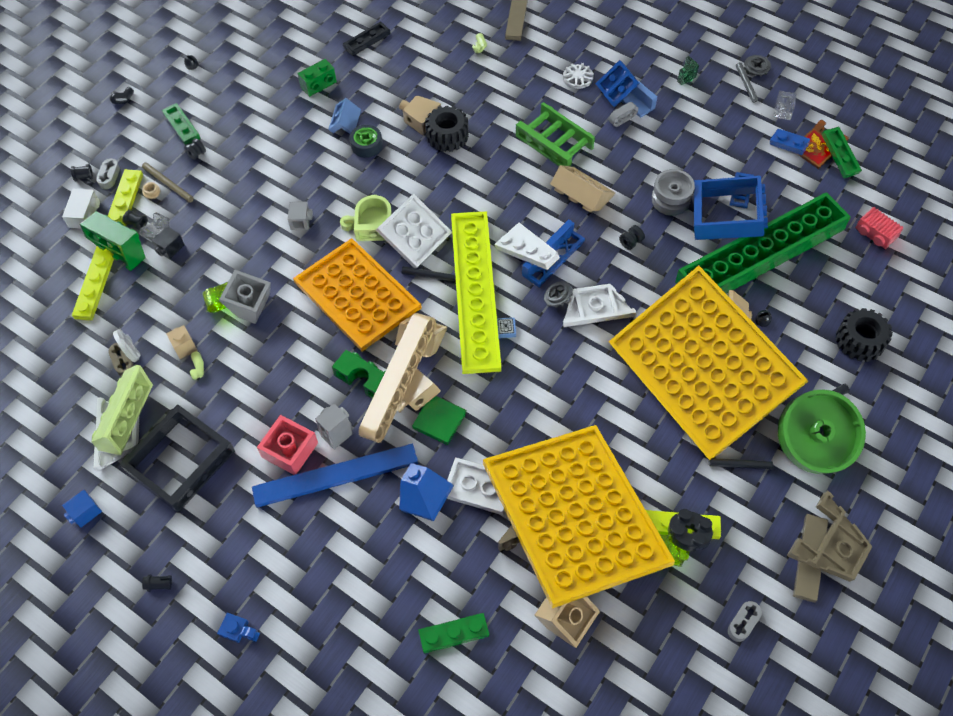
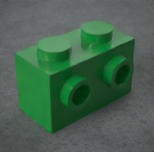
[297,59,337,97]

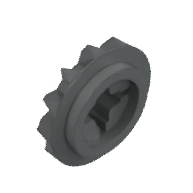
[744,55,771,77]
[544,281,573,308]

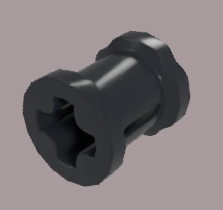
[71,163,93,182]
[122,210,148,231]

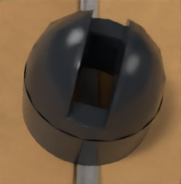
[184,55,198,70]
[755,310,772,327]

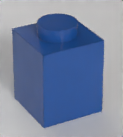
[62,490,102,528]

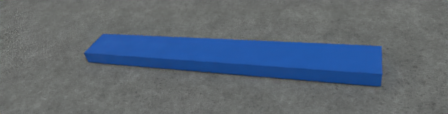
[252,443,418,508]

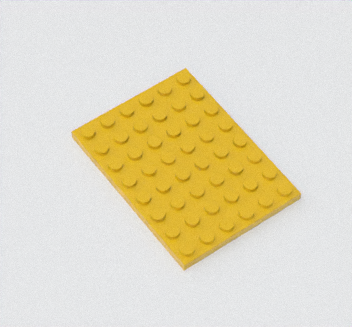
[608,266,808,460]
[483,425,675,609]

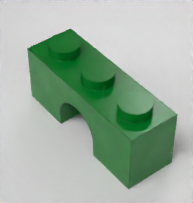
[332,350,386,399]

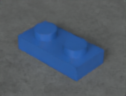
[770,128,810,155]

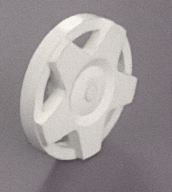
[113,329,141,362]

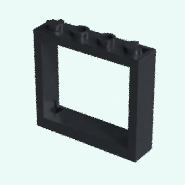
[119,404,235,513]

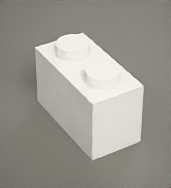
[62,189,100,229]

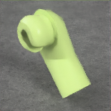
[472,33,487,53]
[190,351,204,380]

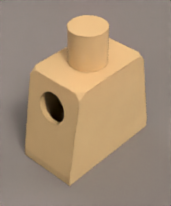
[399,96,441,136]
[397,369,441,413]

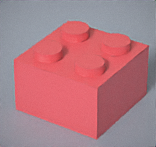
[257,415,318,475]

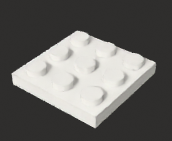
[376,193,452,268]

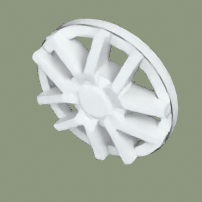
[563,63,594,89]

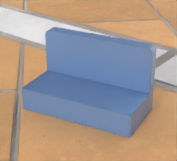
[621,81,658,118]
[328,98,361,134]

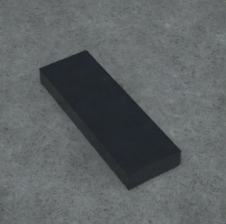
[343,21,391,56]

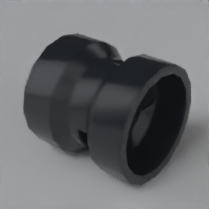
[619,225,645,250]

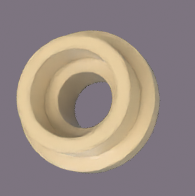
[142,182,161,199]

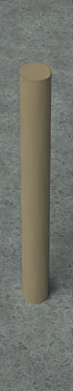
[142,162,194,203]

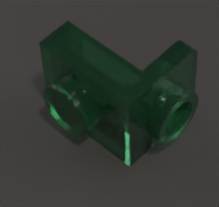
[677,56,699,85]

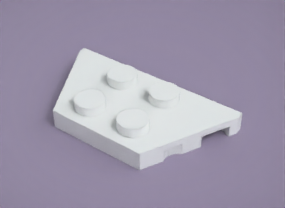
[563,284,636,327]
[93,397,139,471]

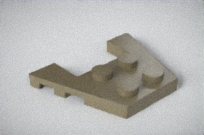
[787,491,872,582]

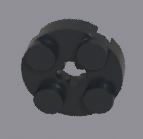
[668,509,713,552]

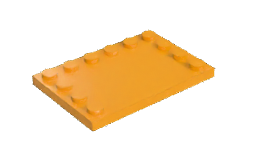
[293,238,422,352]

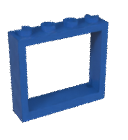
[694,176,768,240]

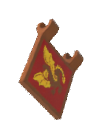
[797,120,849,169]

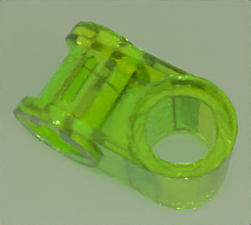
[202,282,228,313]

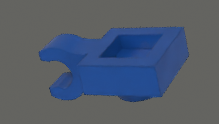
[217,613,260,643]

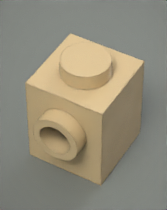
[166,325,198,359]

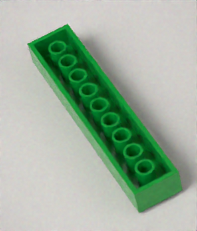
[675,192,851,294]

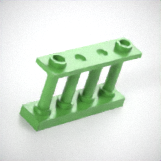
[516,102,595,166]

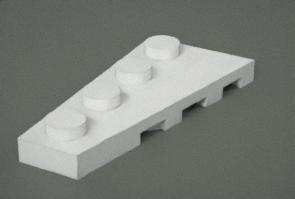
[495,223,560,269]

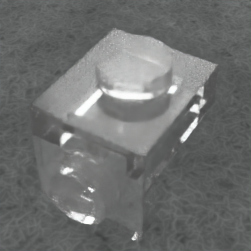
[140,212,170,240]

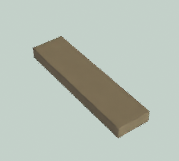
[505,0,528,41]
[793,514,828,603]

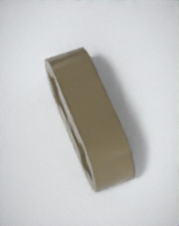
[108,343,134,377]

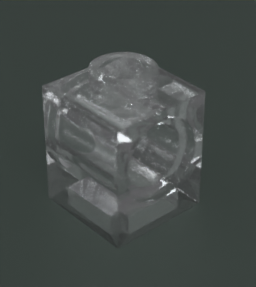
[773,91,796,120]

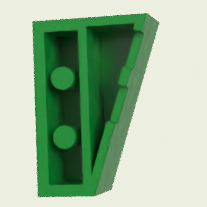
[80,211,146,271]

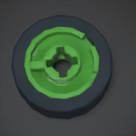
[350,125,383,158]

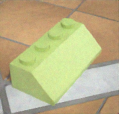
[91,365,153,455]

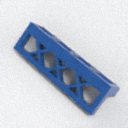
[522,219,585,288]

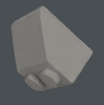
[219,270,271,324]

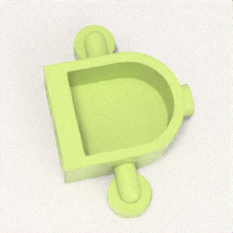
[340,195,392,241]

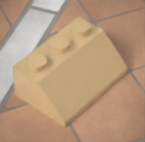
[550,165,616,212]

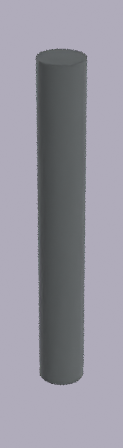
[736,62,758,103]

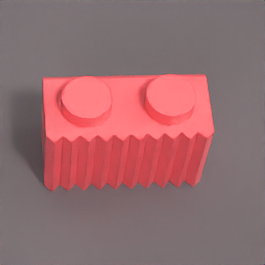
[855,207,903,249]

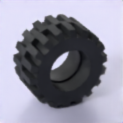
[425,106,469,152]
[835,308,893,362]

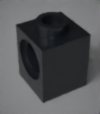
[151,226,185,259]

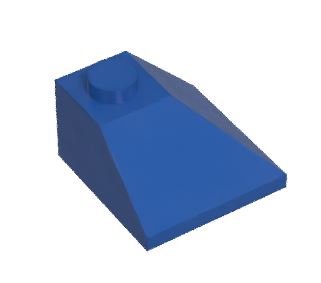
[399,463,454,521]

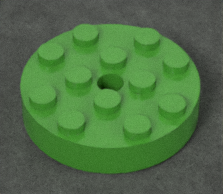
[778,389,866,474]

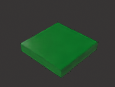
[412,396,467,445]

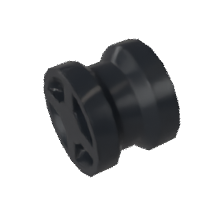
[184,138,206,160]

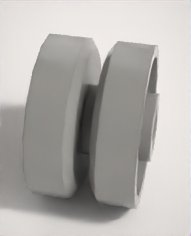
[652,169,695,216]

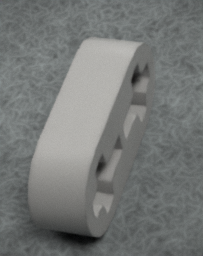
[608,102,638,127]
[96,158,120,189]
[728,601,762,642]

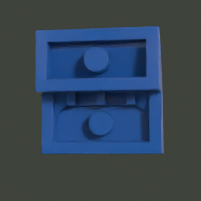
[595,60,640,107]

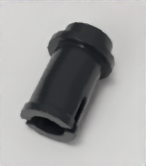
[142,574,172,592]

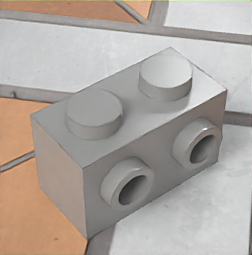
[315,403,352,449]

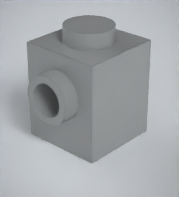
[288,201,313,230]

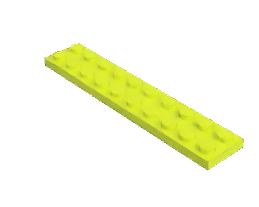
[451,211,501,374]

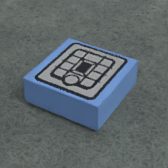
[497,318,516,338]

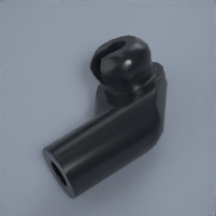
[110,87,134,104]

